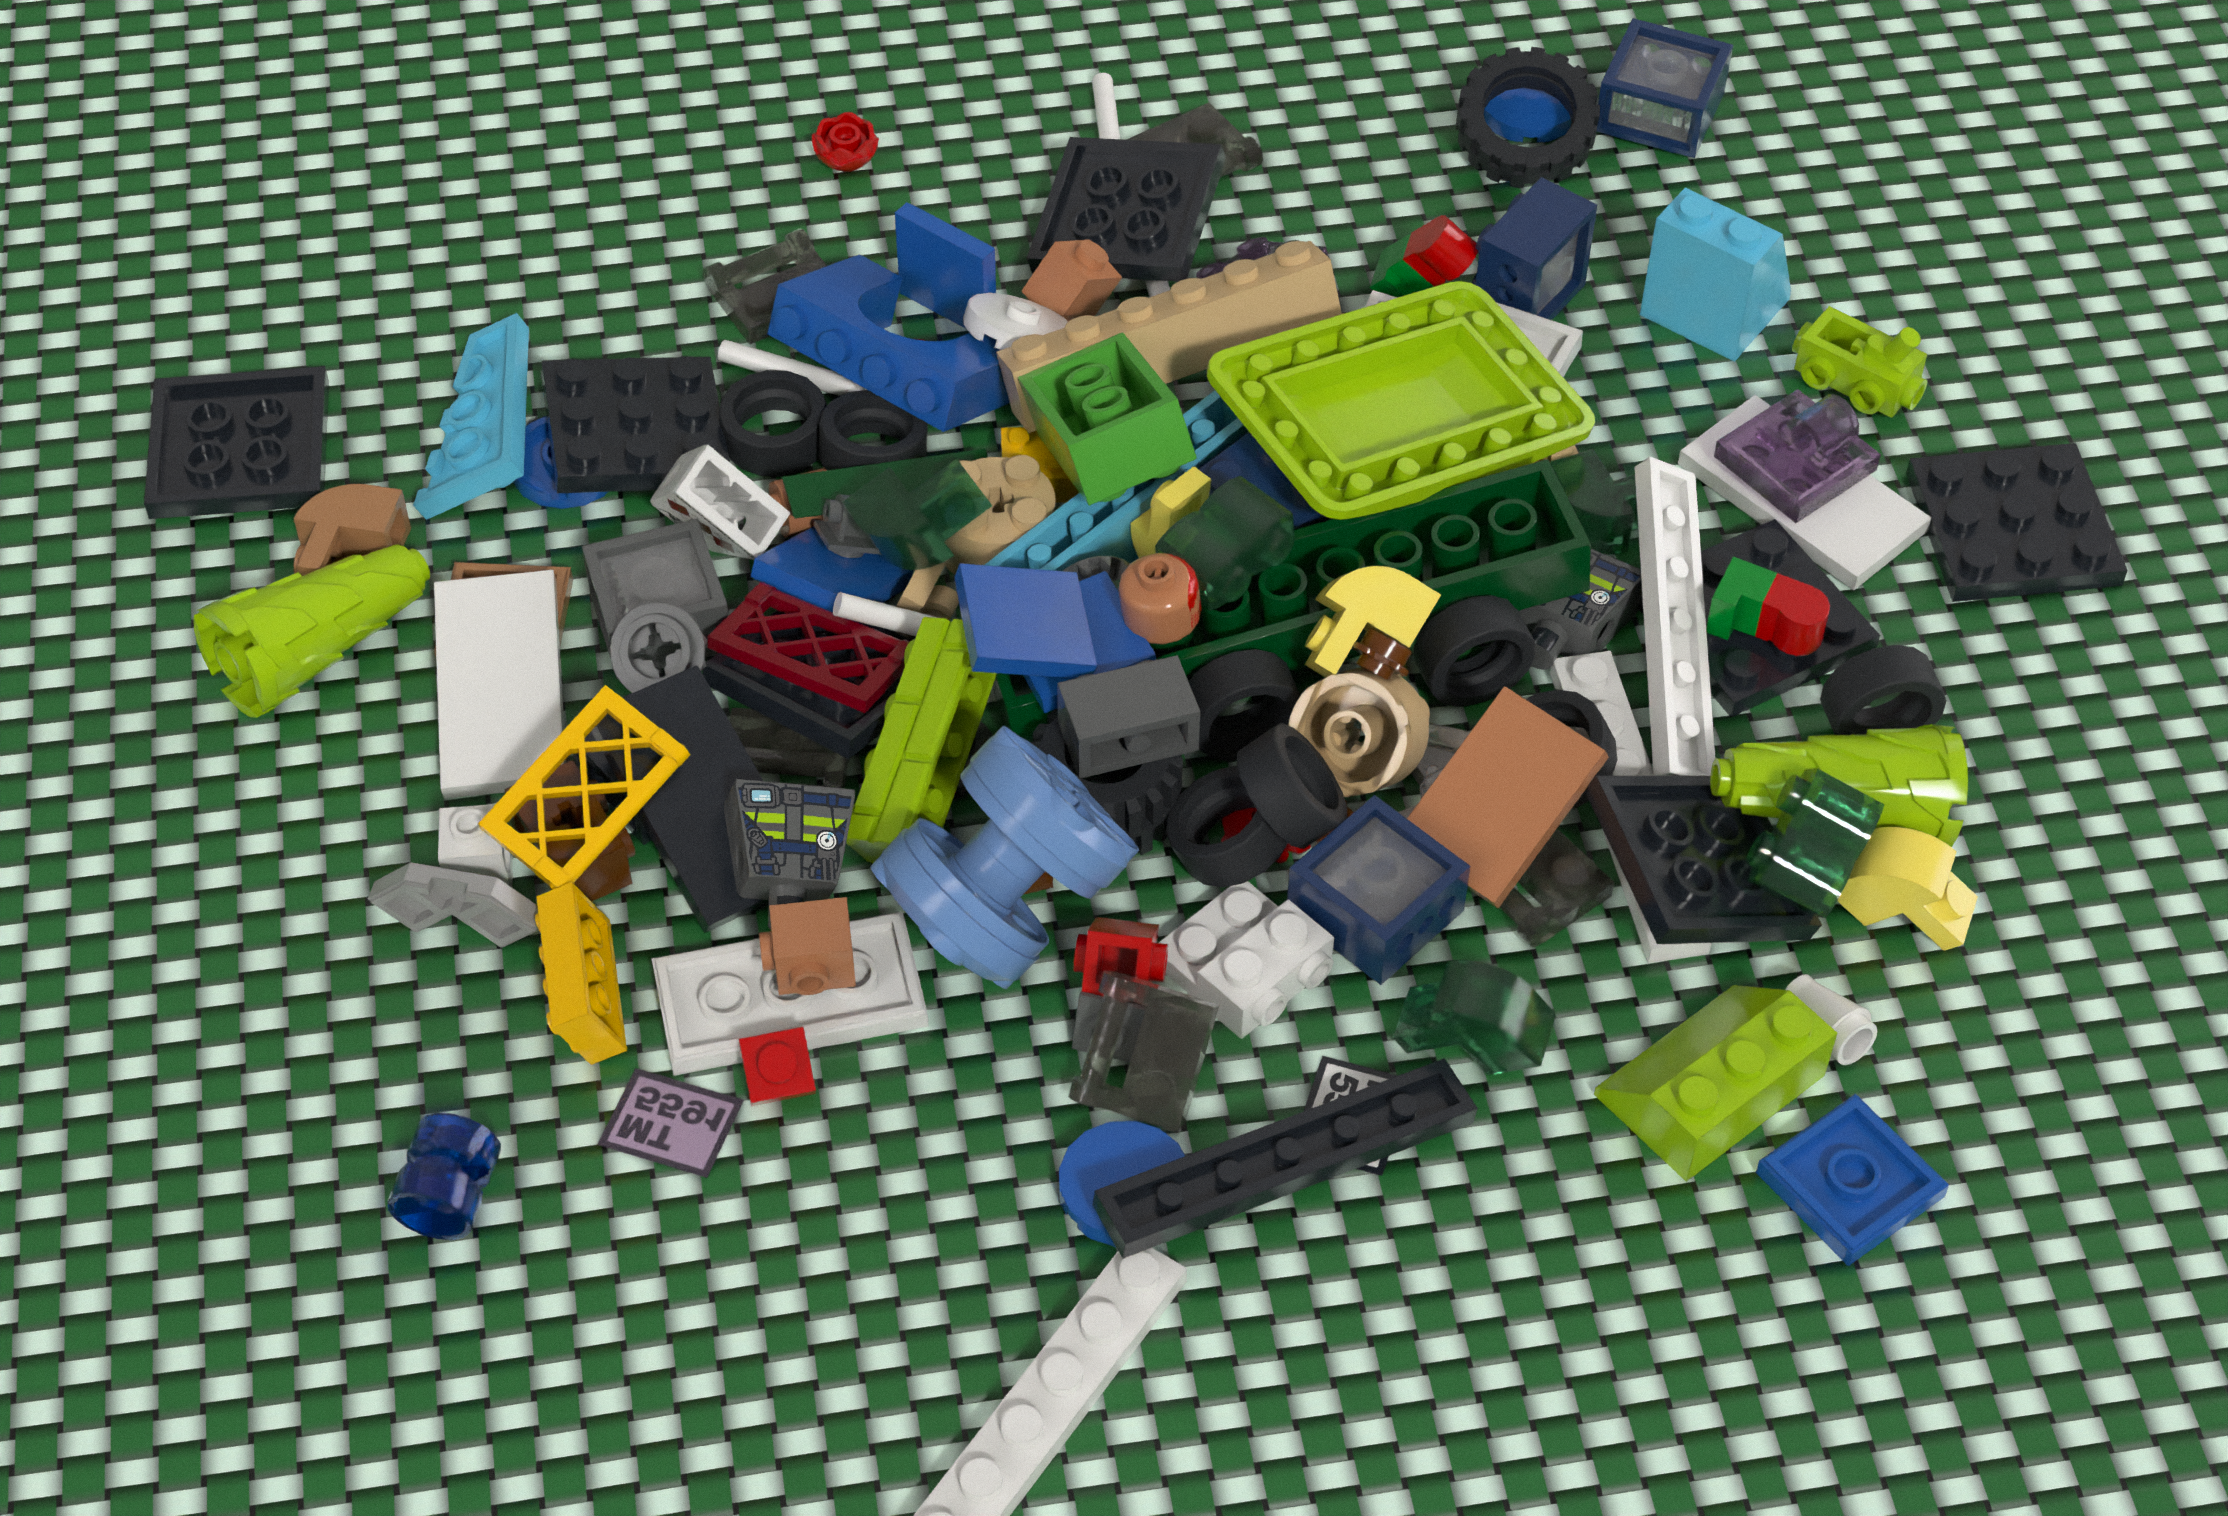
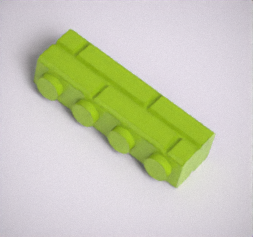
[846,617,997,863]

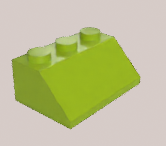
[1594,985,1838,1182]

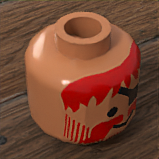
[1118,553,1201,644]

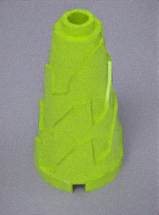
[193,544,430,718]
[1710,724,1968,847]

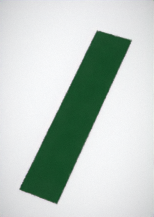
[782,449,988,519]

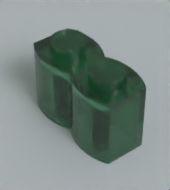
[1155,476,1295,611]
[1747,768,1885,918]

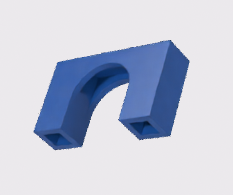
[767,254,1010,432]

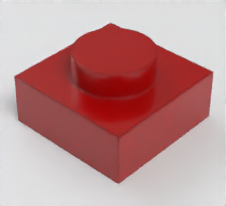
[739,1026,816,1106]

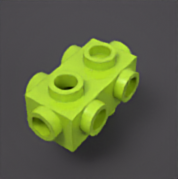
[1792,306,1928,418]

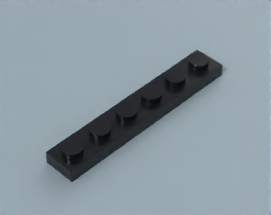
[1092,1058,1478,1259]

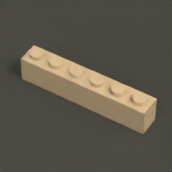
[996,241,1342,433]

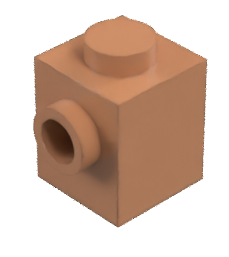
[1022,240,1122,322]
[759,897,856,995]

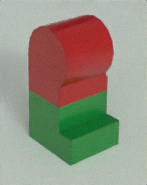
[1369,215,1478,298]
[1706,556,1830,656]

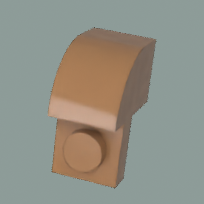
[294,484,411,576]

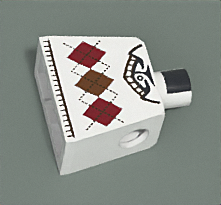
[650,445,790,560]

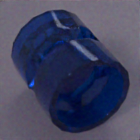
[387,1113,501,1240]

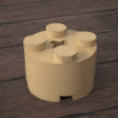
[938,455,1056,575]
[1289,667,1430,797]

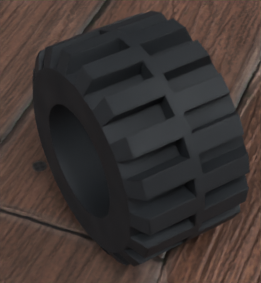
[1031,708,1183,855]

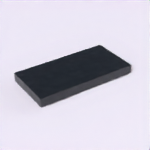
[591,665,768,933]

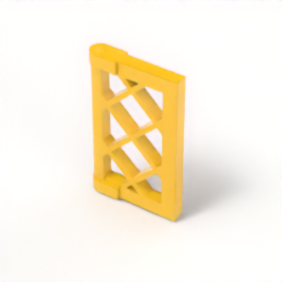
[478,685,690,890]

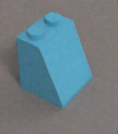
[1640,188,1791,362]

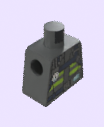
[1518,549,1642,670]
[724,779,855,929]

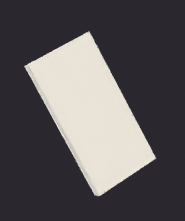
[1678,395,1931,590]
[434,570,566,799]
[652,911,929,1076]

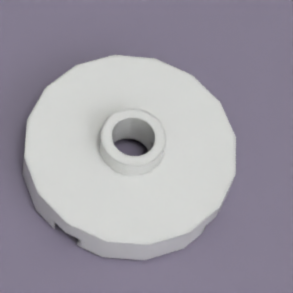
[963,293,1068,350]

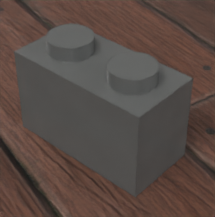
[1057,655,1200,779]

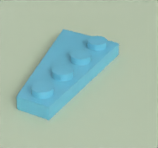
[413,313,529,520]

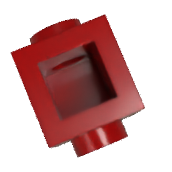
[1074,917,1168,1002]

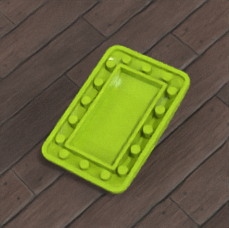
[1207,281,1595,520]

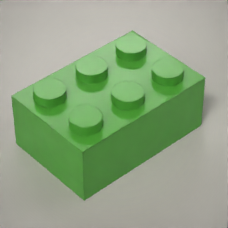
[1018,332,1197,506]

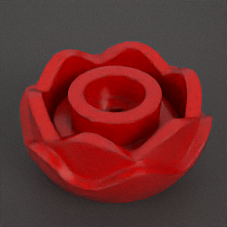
[812,112,879,172]

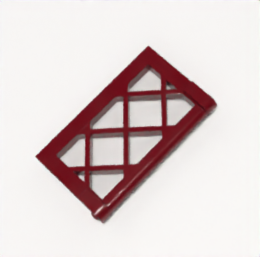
[708,582,909,713]

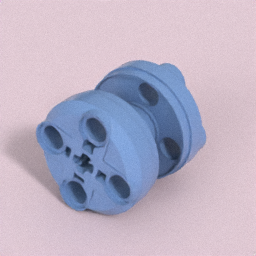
[870,726,1139,989]

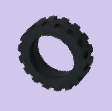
[1456,47,1600,188]

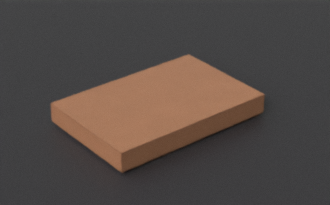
[1407,686,1609,909]

